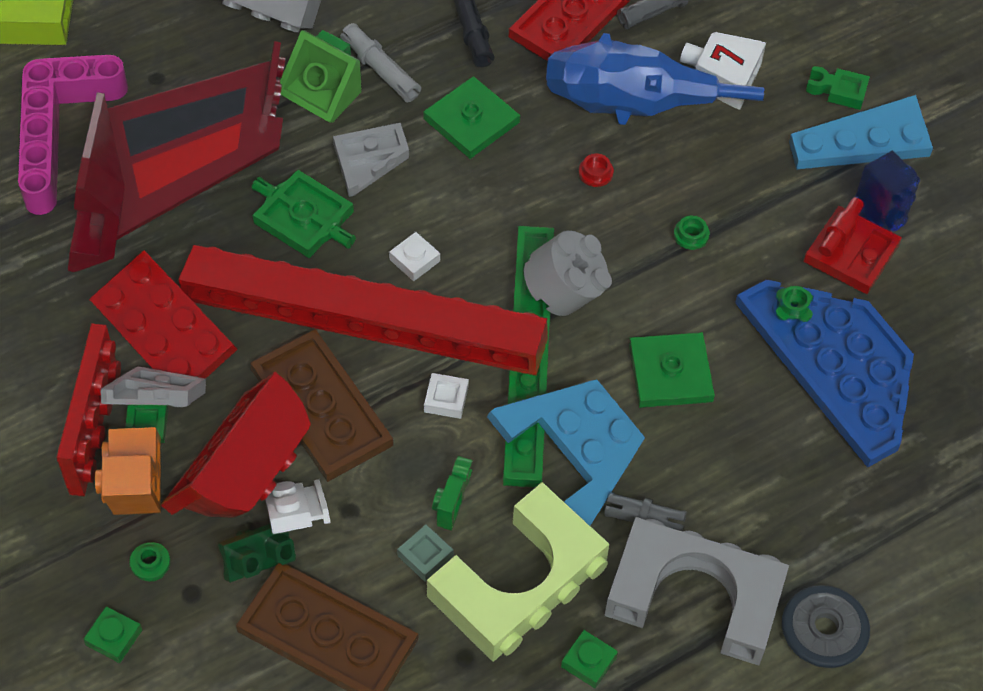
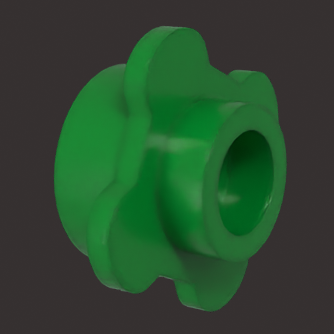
[776,286,813,322]

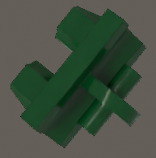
[218,524,296,583]

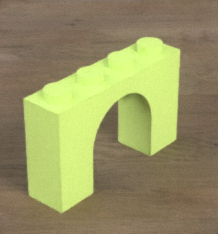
[427,482,609,662]

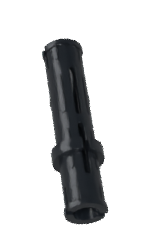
[454,0,495,67]

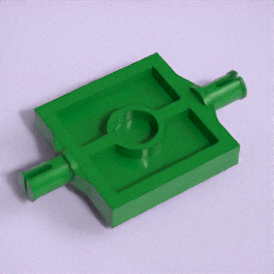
[252,170,356,258]

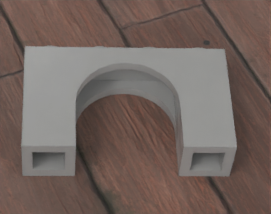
[605,517,789,666]

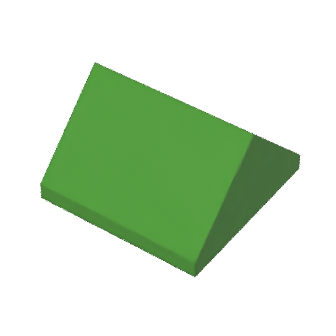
[280,30,361,123]

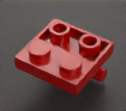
[804,197,902,295]

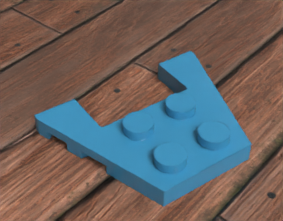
[487,379,645,526]

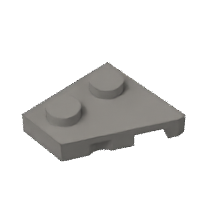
[333,123,409,197]
[101,366,206,407]

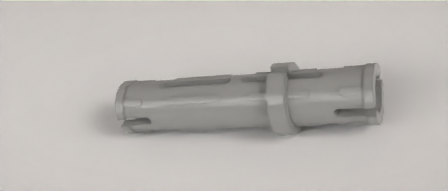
[340,23,421,102]

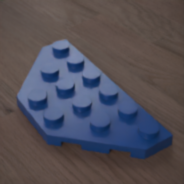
[735,280,914,468]

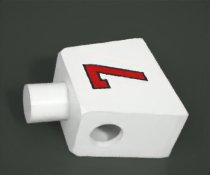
[680,32,766,110]

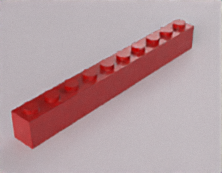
[178,245,548,376]

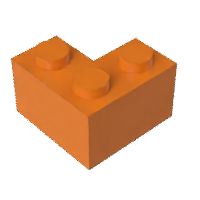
[95,427,161,515]

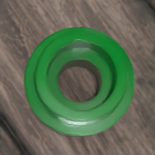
[674,215,710,250]
[130,542,171,582]

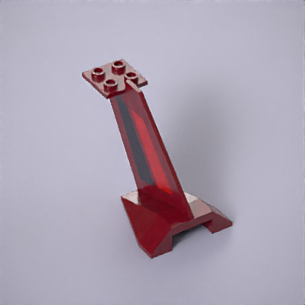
[68,41,285,272]

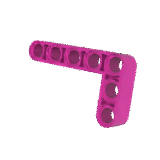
[18,55,128,215]

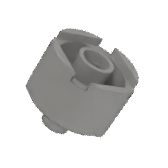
[524,231,612,316]

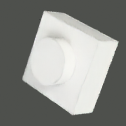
[389,232,440,281]
[424,373,469,419]

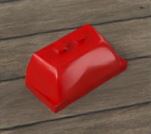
[161,372,311,518]

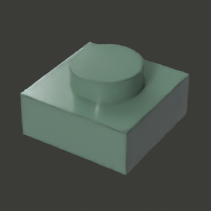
[397,525,454,582]

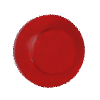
[579,154,614,187]

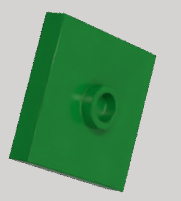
[423,76,520,159]
[629,332,715,408]

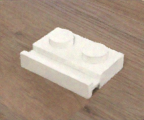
[265,479,330,534]

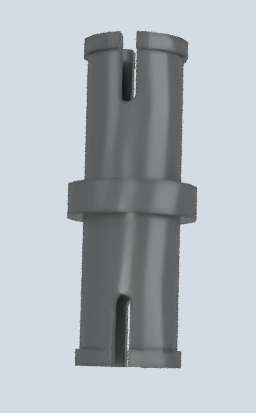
[605,492,687,531]

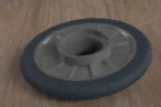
[782,585,870,668]

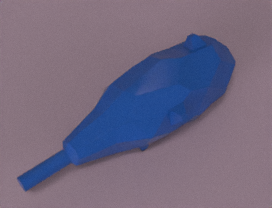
[546,33,764,125]

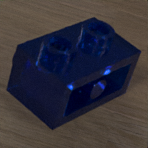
[855,150,920,231]

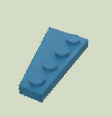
[789,95,933,169]

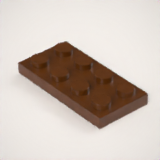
[250,329,393,482]
[236,563,418,691]

